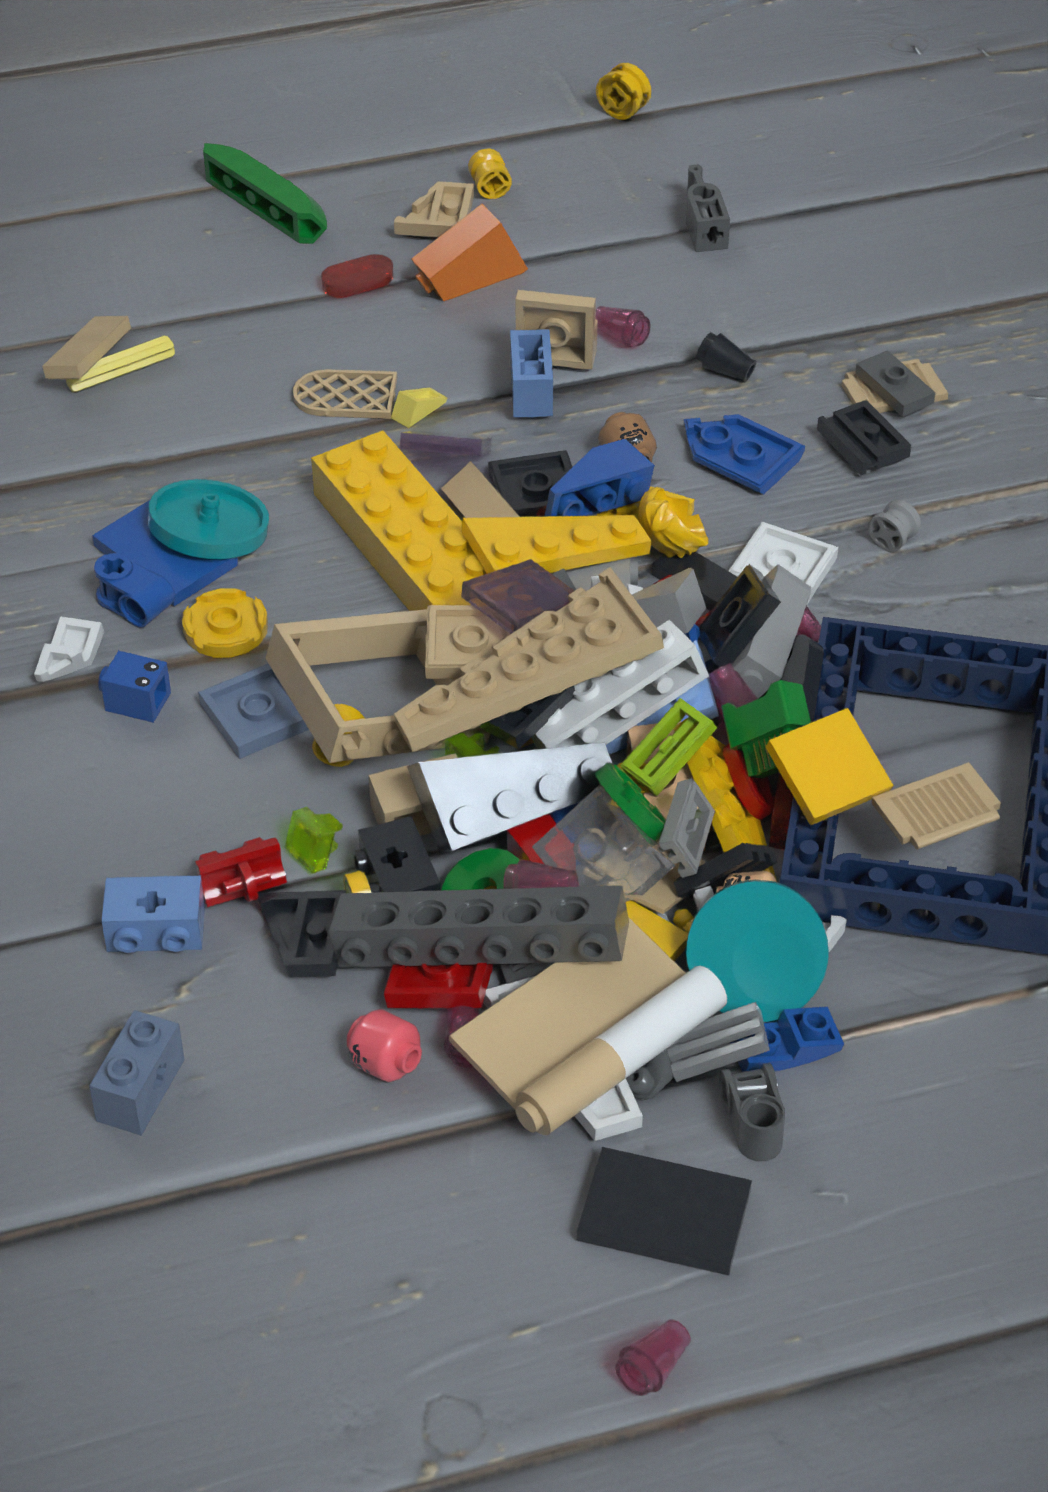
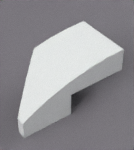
[34,616,104,682]

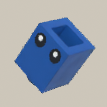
[98,650,171,723]

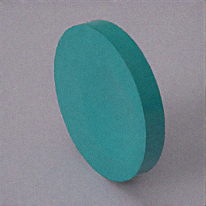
[148,479,269,559]
[686,879,829,1022]

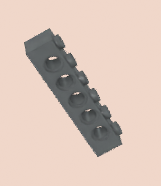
[329,885,629,967]

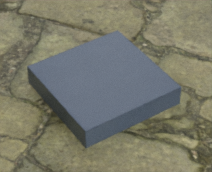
[198,663,309,759]

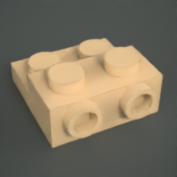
[515,290,598,370]

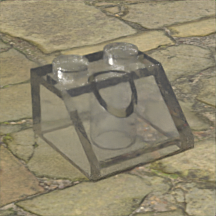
[532,784,675,902]

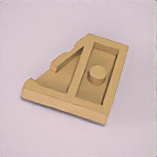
[394,181,474,237]

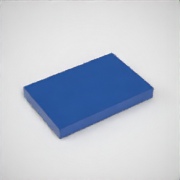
[92,500,238,606]

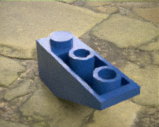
[545,439,655,516]

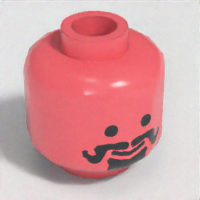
[347,1009,422,1082]

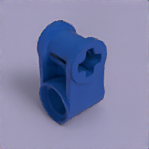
[94,553,175,627]

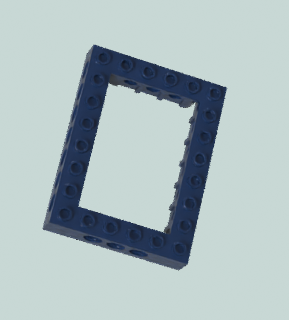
[780,617,1048,955]

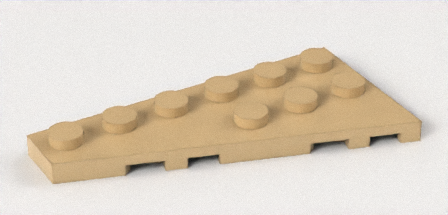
[394,567,664,752]

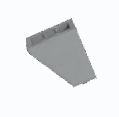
[719,564,811,702]

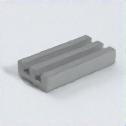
[659,778,715,878]
[667,1002,770,1082]

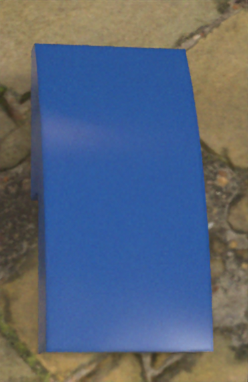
[730,1006,844,1072]

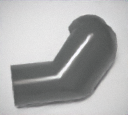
[626,1048,673,1100]

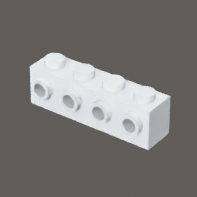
[531,620,709,749]

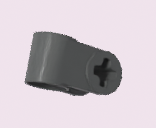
[719,1062,785,1161]

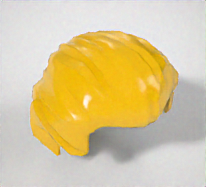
[639,487,709,558]

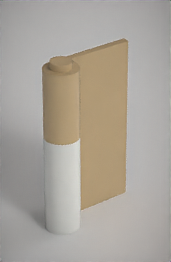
[449,917,727,1135]

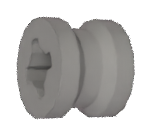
[868,499,921,552]

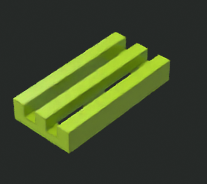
[620,698,717,796]

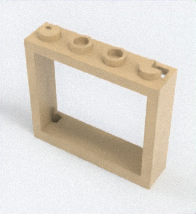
[265,609,491,763]

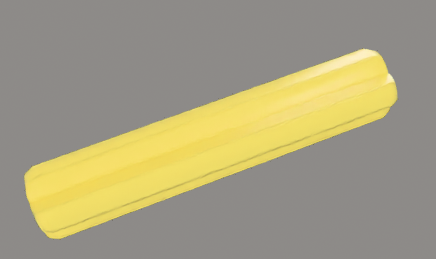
[66,335,175,392]

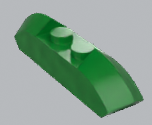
[203,143,327,244]

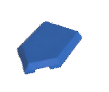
[683,414,805,494]

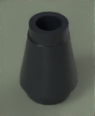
[696,332,757,382]

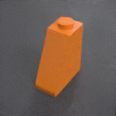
[411,203,528,301]

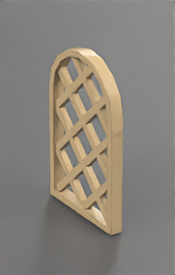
[293,369,398,419]

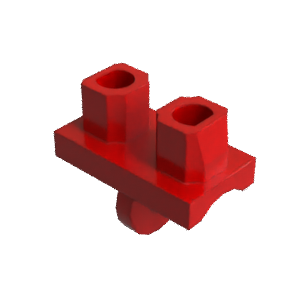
[195,837,287,907]

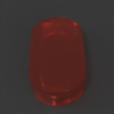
[321,254,394,298]

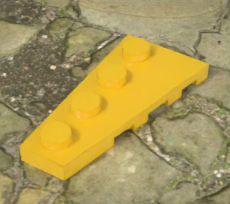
[461,515,652,584]
[673,718,777,882]

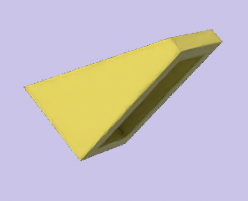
[391,387,448,429]

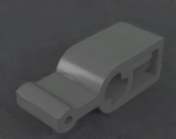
[686,164,730,252]

